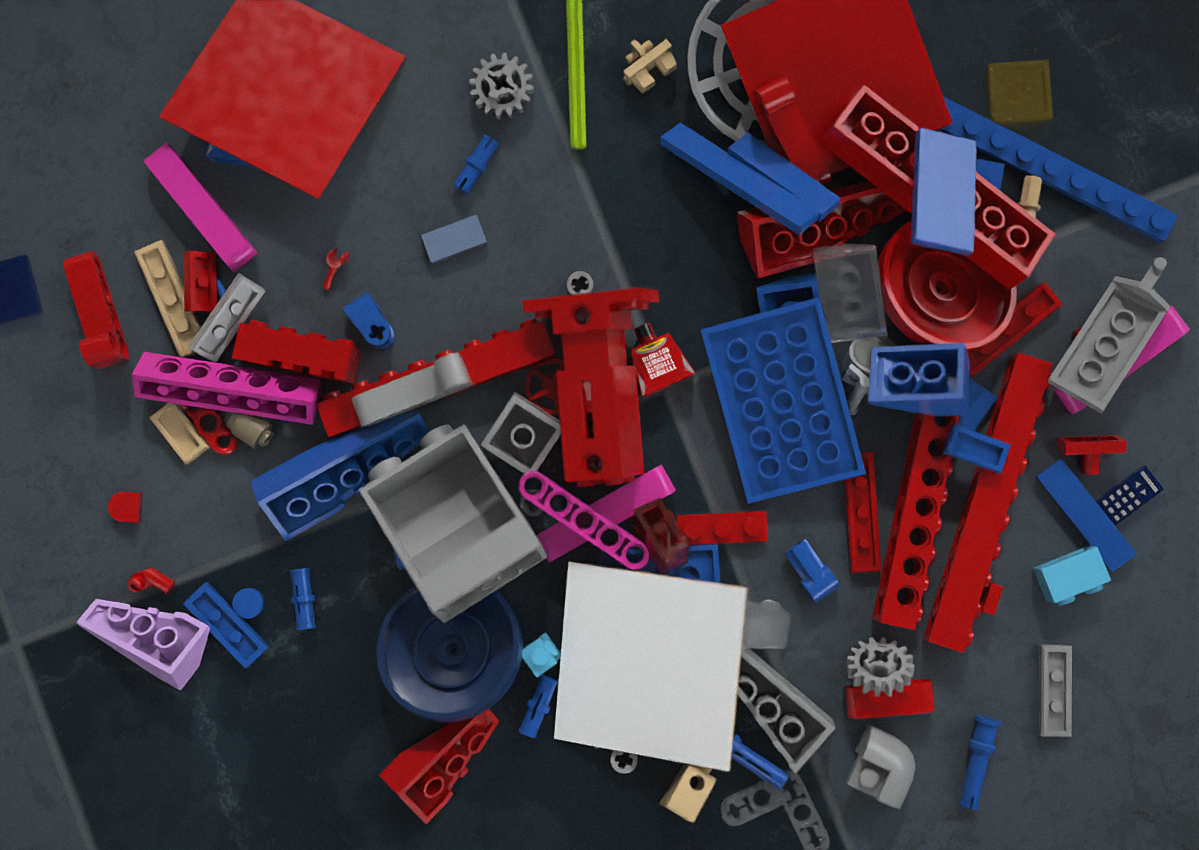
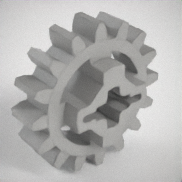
[469,53,534,119]
[847,637,914,697]

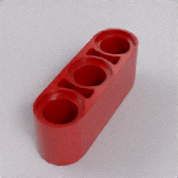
[845,679,935,719]

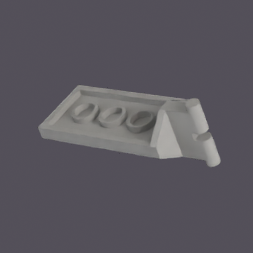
[1047,257,1170,414]

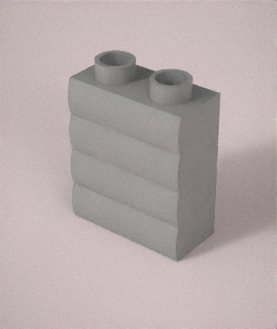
[359,424,548,623]

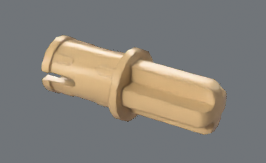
[1017,176,1042,218]

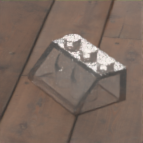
[813,244,887,343]

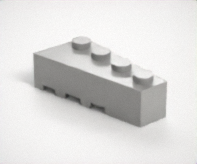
[737,643,835,774]

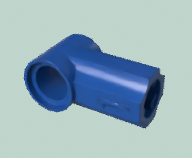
[784,539,840,603]

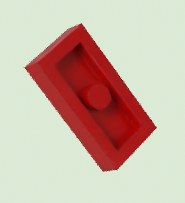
[183,250,217,313]

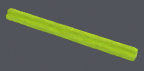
[566,0,586,150]

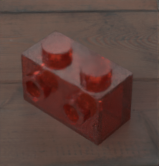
[633,498,691,575]

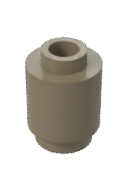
[227,413,274,449]

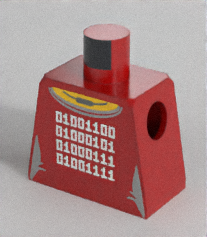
[630,322,695,398]

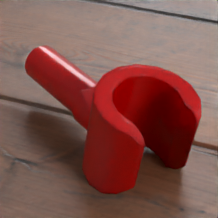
[322,247,349,290]

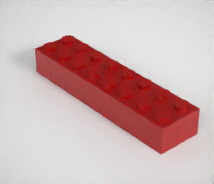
[820,85,1055,290]

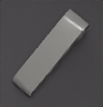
[351,353,473,428]

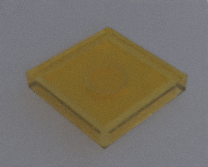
[987,60,1053,124]

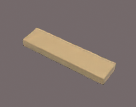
[134,240,201,358]

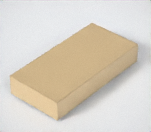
[149,402,210,465]

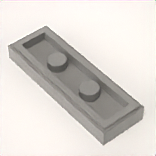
[188,273,265,363]
[1038,644,1072,737]

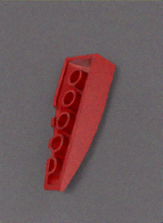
[737,182,907,278]

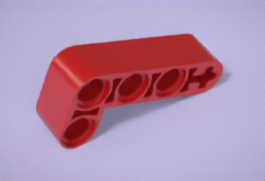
[753,75,832,186]
[63,250,129,369]

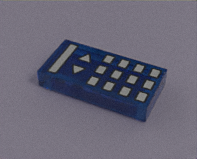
[1096,465,1164,525]

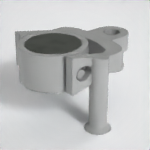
[842,330,897,415]

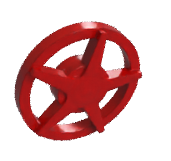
[525,359,564,415]

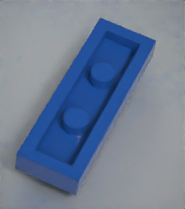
[183,582,270,669]

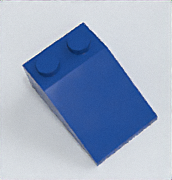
[868,343,970,416]

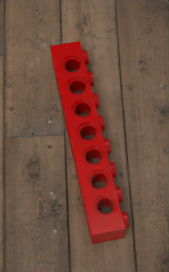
[872,412,962,630]

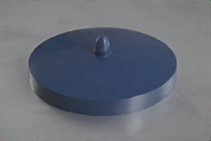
[376,585,523,722]

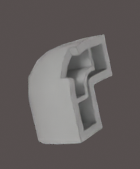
[846,723,916,809]

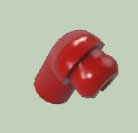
[127,568,176,594]

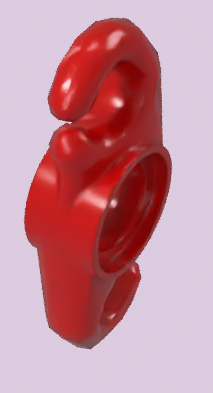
[181,404,237,455]

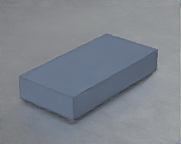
[421,214,487,264]

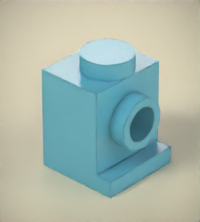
[522,632,561,677]

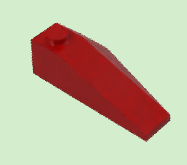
[379,709,499,824]

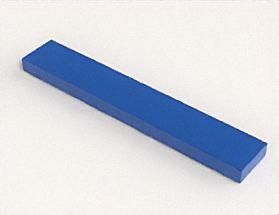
[660,123,820,235]

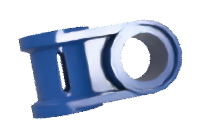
[343,291,395,350]

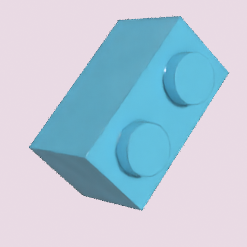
[1033,546,1111,606]

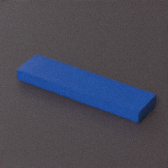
[727,132,841,221]
[1036,458,1137,572]

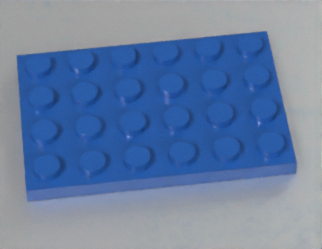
[701,297,866,504]

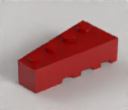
[232,320,362,385]

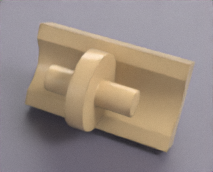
[623,39,677,93]

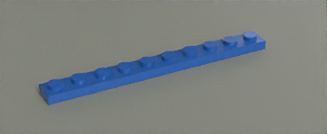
[938,97,1178,243]

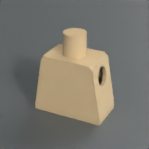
[659,763,716,823]

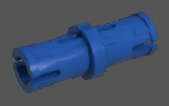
[452,134,499,195]
[290,568,316,630]
[518,674,559,738]

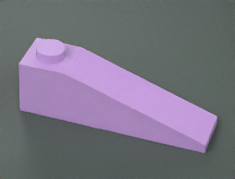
[76,599,210,691]

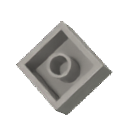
[481,392,561,478]

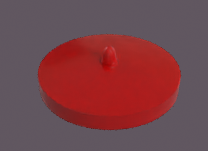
[877,220,1017,353]

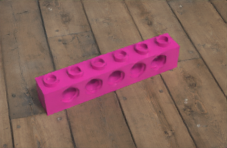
[132,352,322,425]

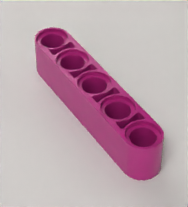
[143,142,258,272]
[1053,305,1190,415]
[536,464,676,563]
[519,471,649,569]

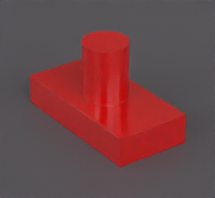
[1057,435,1127,475]

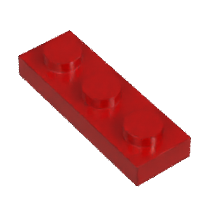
[676,511,768,545]

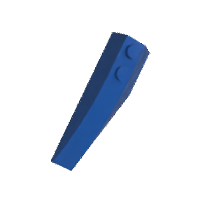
[250,410,430,541]

